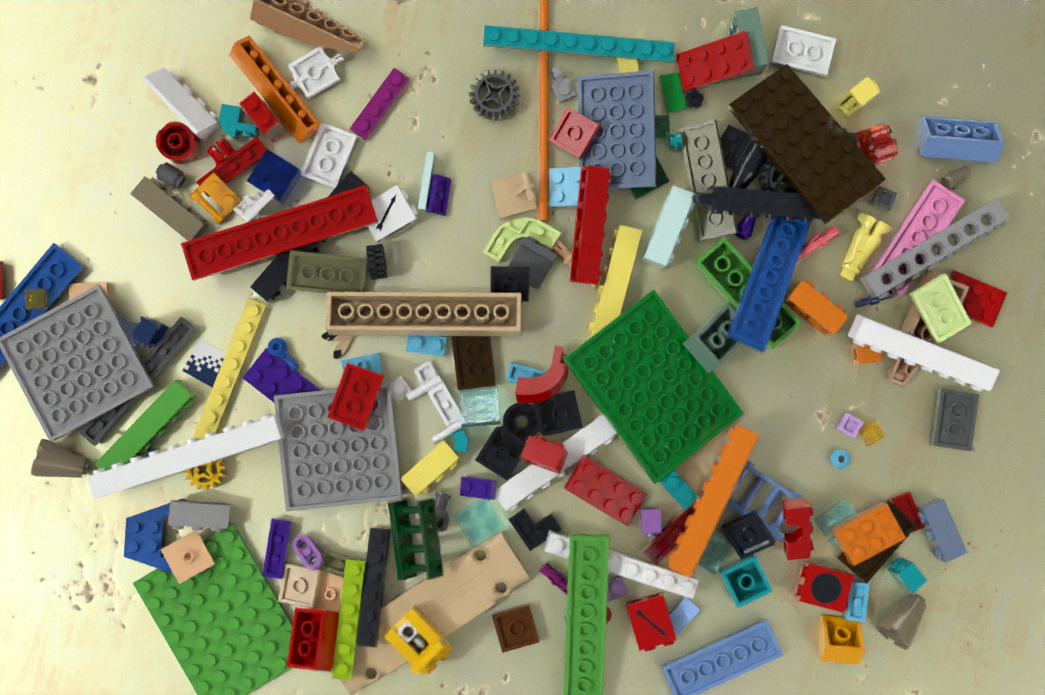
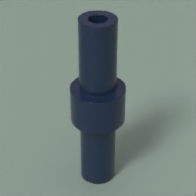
[854,290,893,308]

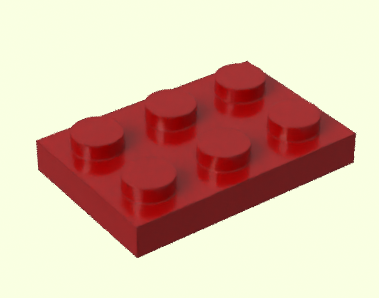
[949,270,1007,328]
[327,362,384,431]

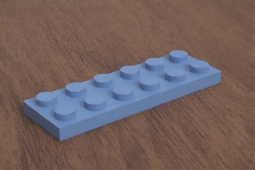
[661,619,783,695]

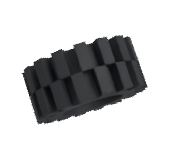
[366,244,387,280]

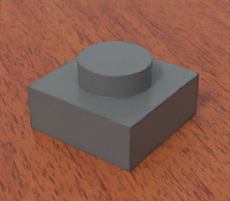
[871,186,897,212]

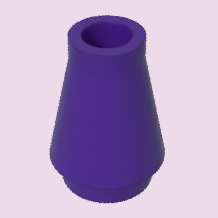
[734,213,757,240]

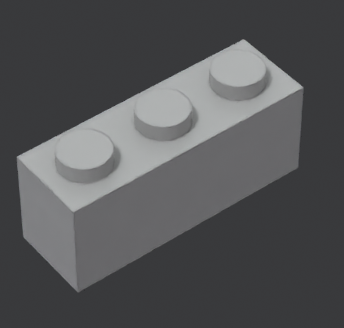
[168,500,230,532]

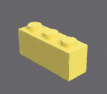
[835,77,880,118]
[401,440,460,496]

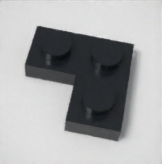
[508,508,562,551]

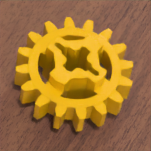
[183,458,227,490]

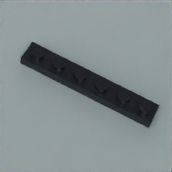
[356,528,390,648]

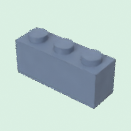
[917,498,968,562]

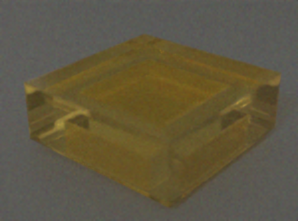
[25,289,47,309]
[859,420,885,446]

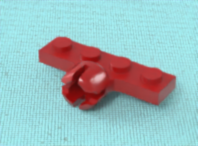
[196,136,269,197]

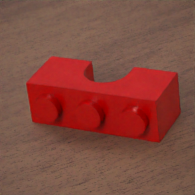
[782,498,814,560]

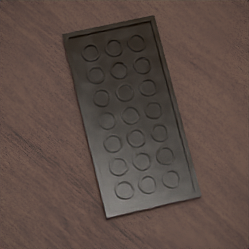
[727,64,886,225]

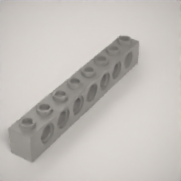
[860,198,1009,299]

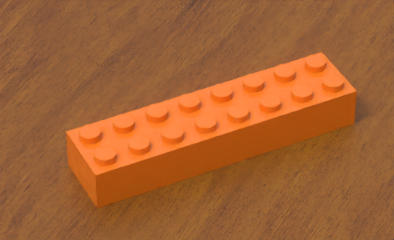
[668,425,760,578]

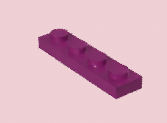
[349,68,410,141]

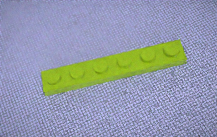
[332,559,366,680]

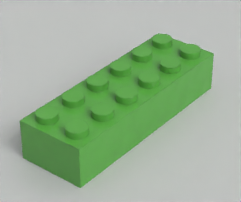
[692,237,802,350]

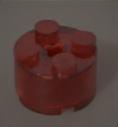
[856,123,898,166]

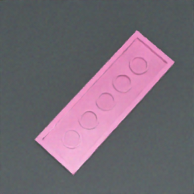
[871,180,965,296]

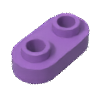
[292,535,324,571]

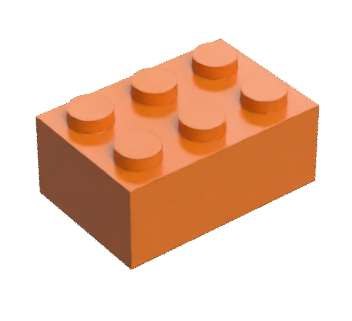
[783,280,849,337]
[830,502,906,566]

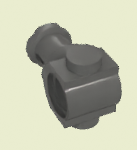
[434,491,451,532]

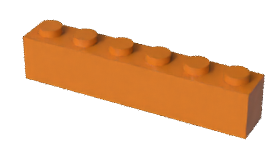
[229,35,321,144]

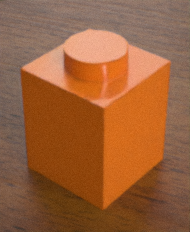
[852,344,884,364]

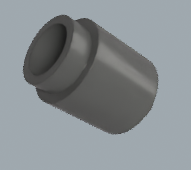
[156,162,186,189]

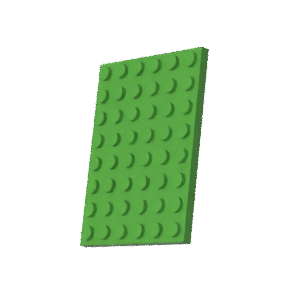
[133,523,293,695]

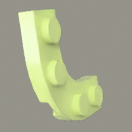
[482,218,561,263]

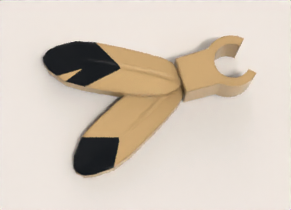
[321,332,357,359]

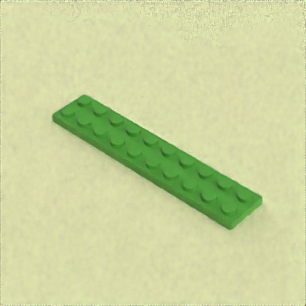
[564,534,609,695]

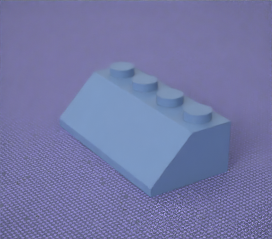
[918,116,1005,163]

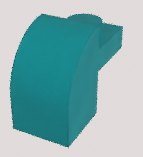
[219,104,260,141]

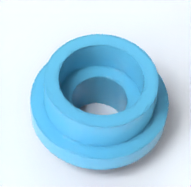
[830,449,850,469]

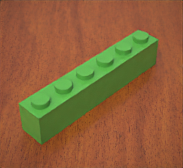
[94,380,196,471]

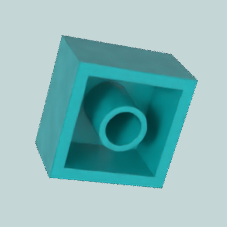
[717,554,773,608]

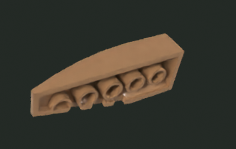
[250,0,366,52]
[886,270,969,387]

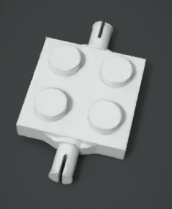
[288,47,344,99]

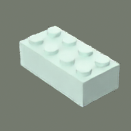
[641,185,695,270]

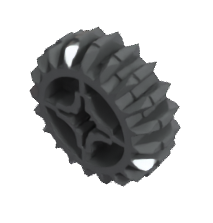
[469,69,520,121]

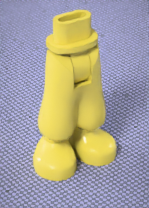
[840,213,892,282]

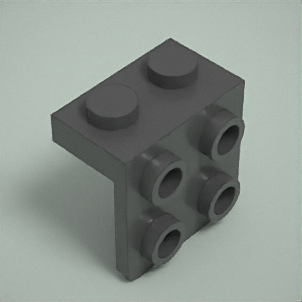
[508,236,557,289]

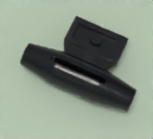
[721,125,768,189]

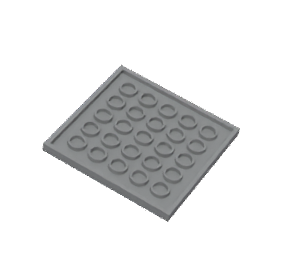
[0,285,155,442]
[274,383,402,512]

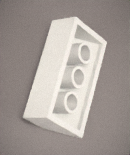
[142,68,221,142]

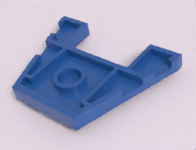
[124,499,186,574]

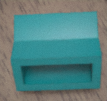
[452,429,469,452]

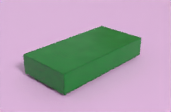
[659,72,686,114]

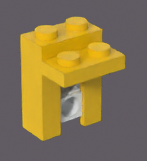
[384,606,452,677]

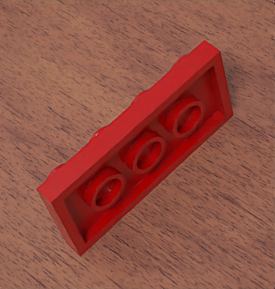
[676,31,755,92]
[564,455,648,527]

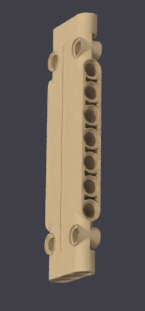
[332,531,530,695]

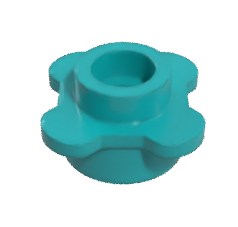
[668,131,682,152]

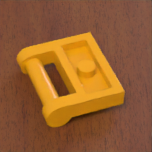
[189,172,242,224]

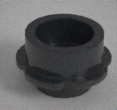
[685,90,704,108]

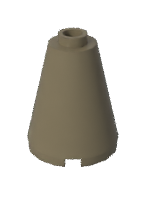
[31,438,89,478]
[875,594,927,650]

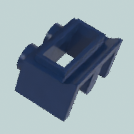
[132,316,168,348]

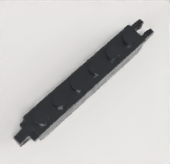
[691,186,820,222]

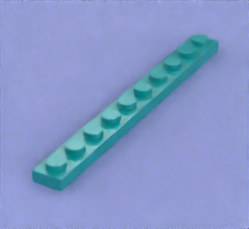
[483,25,675,63]

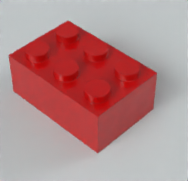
[286,608,339,672]

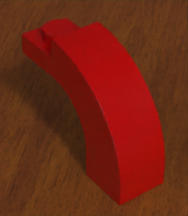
[515,346,569,403]

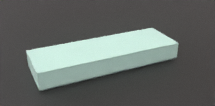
[418,152,435,212]

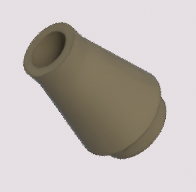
[941,166,971,190]

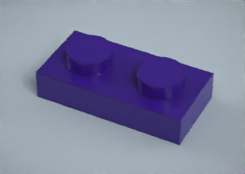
[426,174,451,216]
[460,476,497,500]

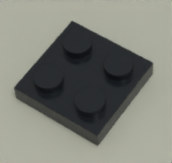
[490,266,530,302]
[721,510,776,559]

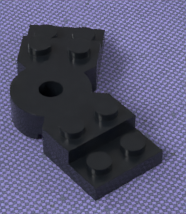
[475,390,583,481]

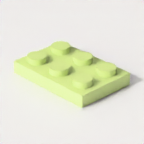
[910,273,971,344]

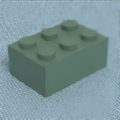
[727,7,769,77]
[683,303,742,373]

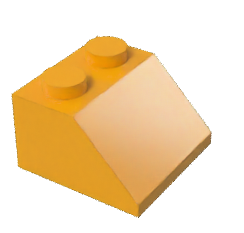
[818,615,865,665]

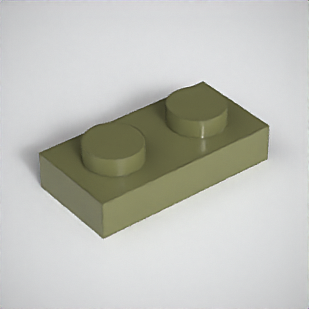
[319,550,362,576]

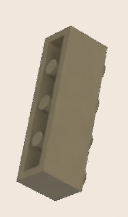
[130,176,209,241]

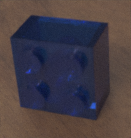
[247,149,301,205]

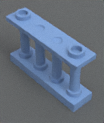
[726,461,803,541]

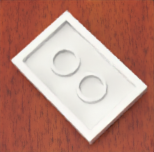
[771,25,836,77]
[300,122,357,189]

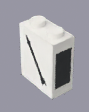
[368,186,419,243]

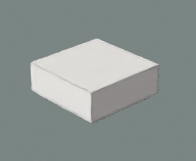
[414,361,438,385]

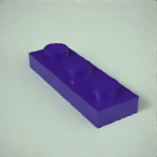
[262,518,292,579]

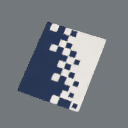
[182,340,226,388]

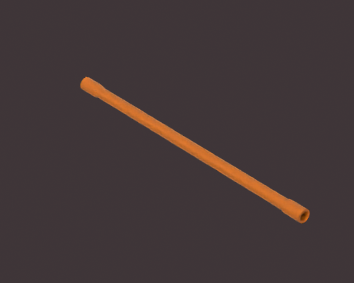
[538,0,550,222]

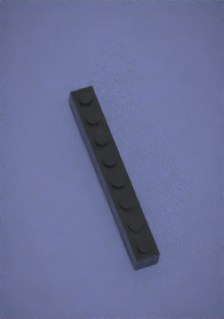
[250,170,370,303]

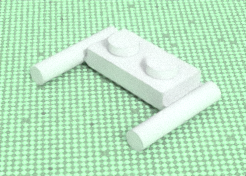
[406,376,468,444]

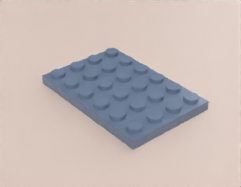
[578,70,657,190]

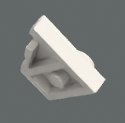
[233,190,274,221]

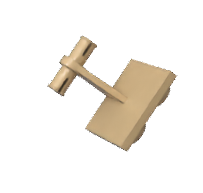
[490,172,537,219]

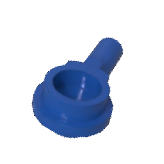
[268,338,299,371]

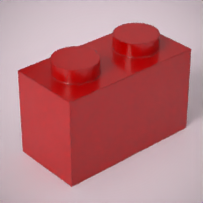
[521,435,568,474]

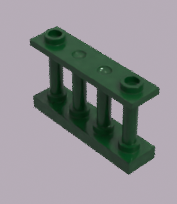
[388,498,444,580]

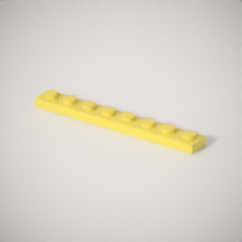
[192,298,267,441]

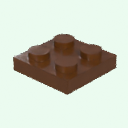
[492,604,540,653]

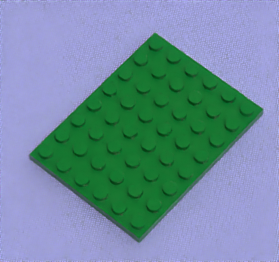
[562,290,744,484]

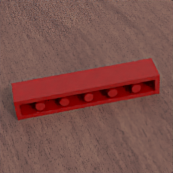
[569,165,611,285]

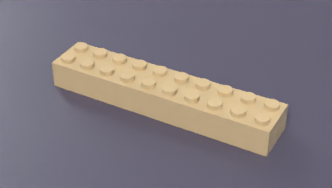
[326,292,522,336]

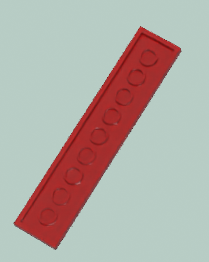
[181,185,378,281]

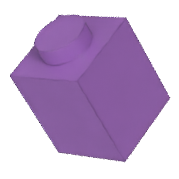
[640,508,662,537]

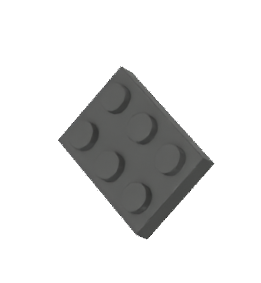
[931,389,979,451]

